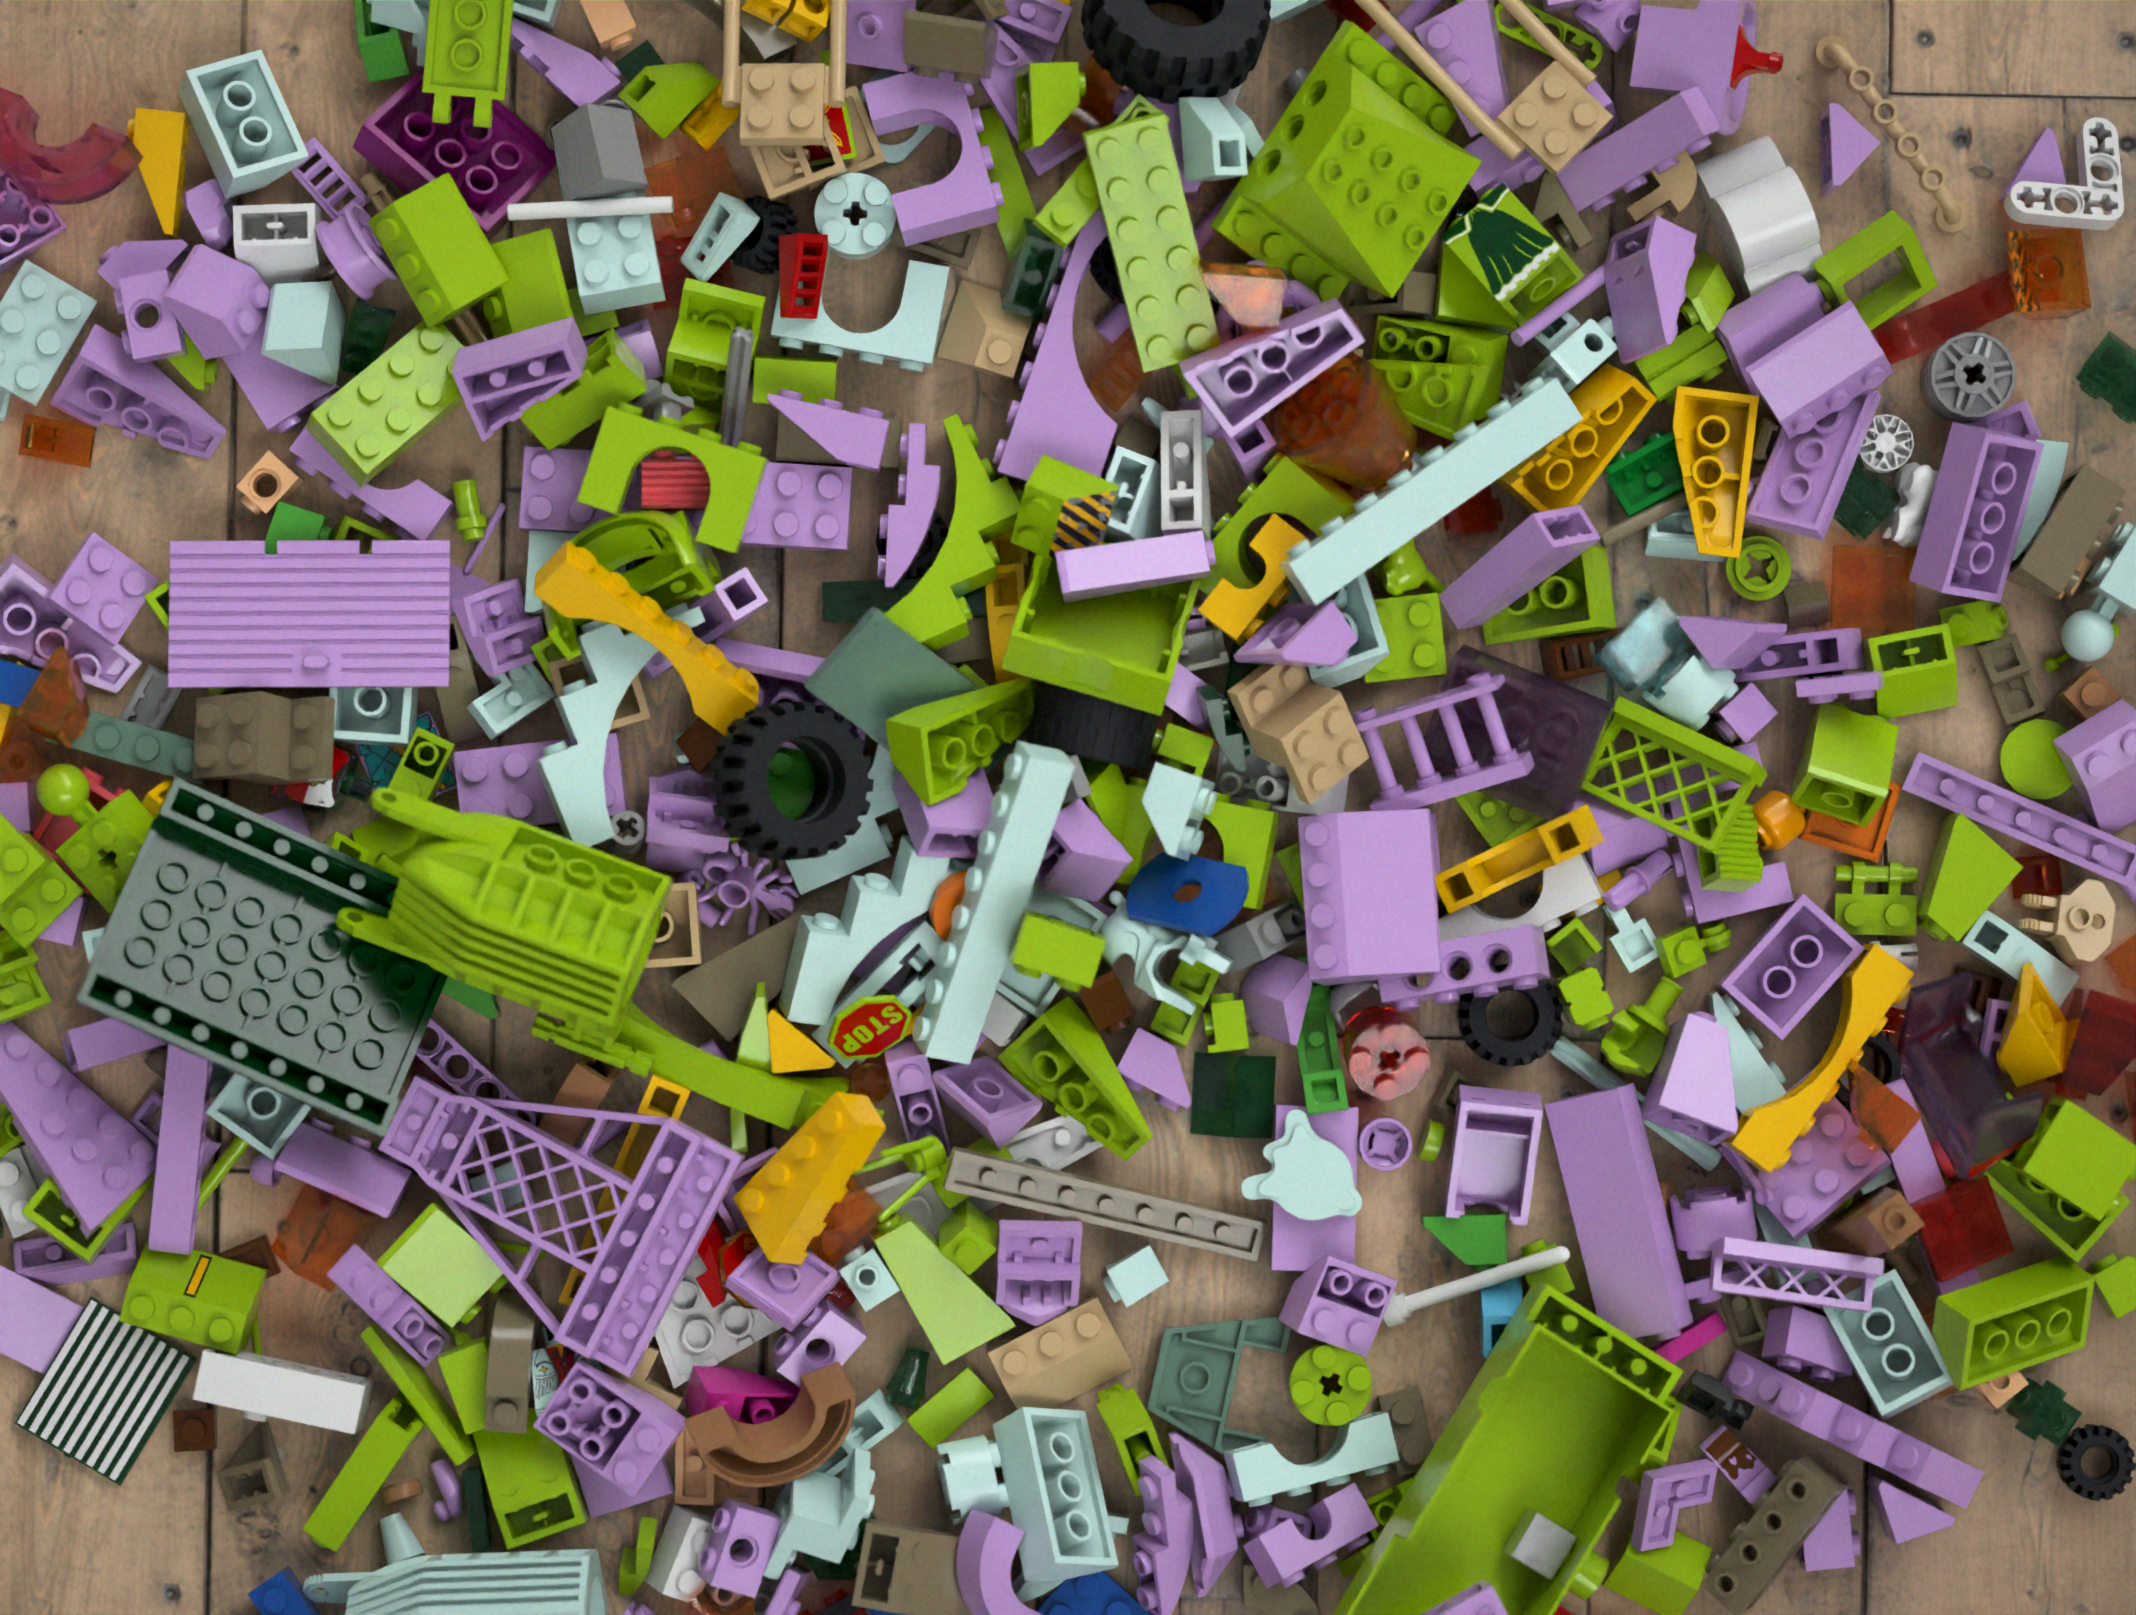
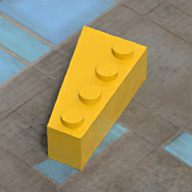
[1495,363,1657,514]
[733,1091,887,1265]

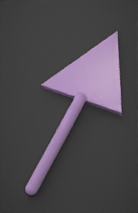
[450,503,506,616]

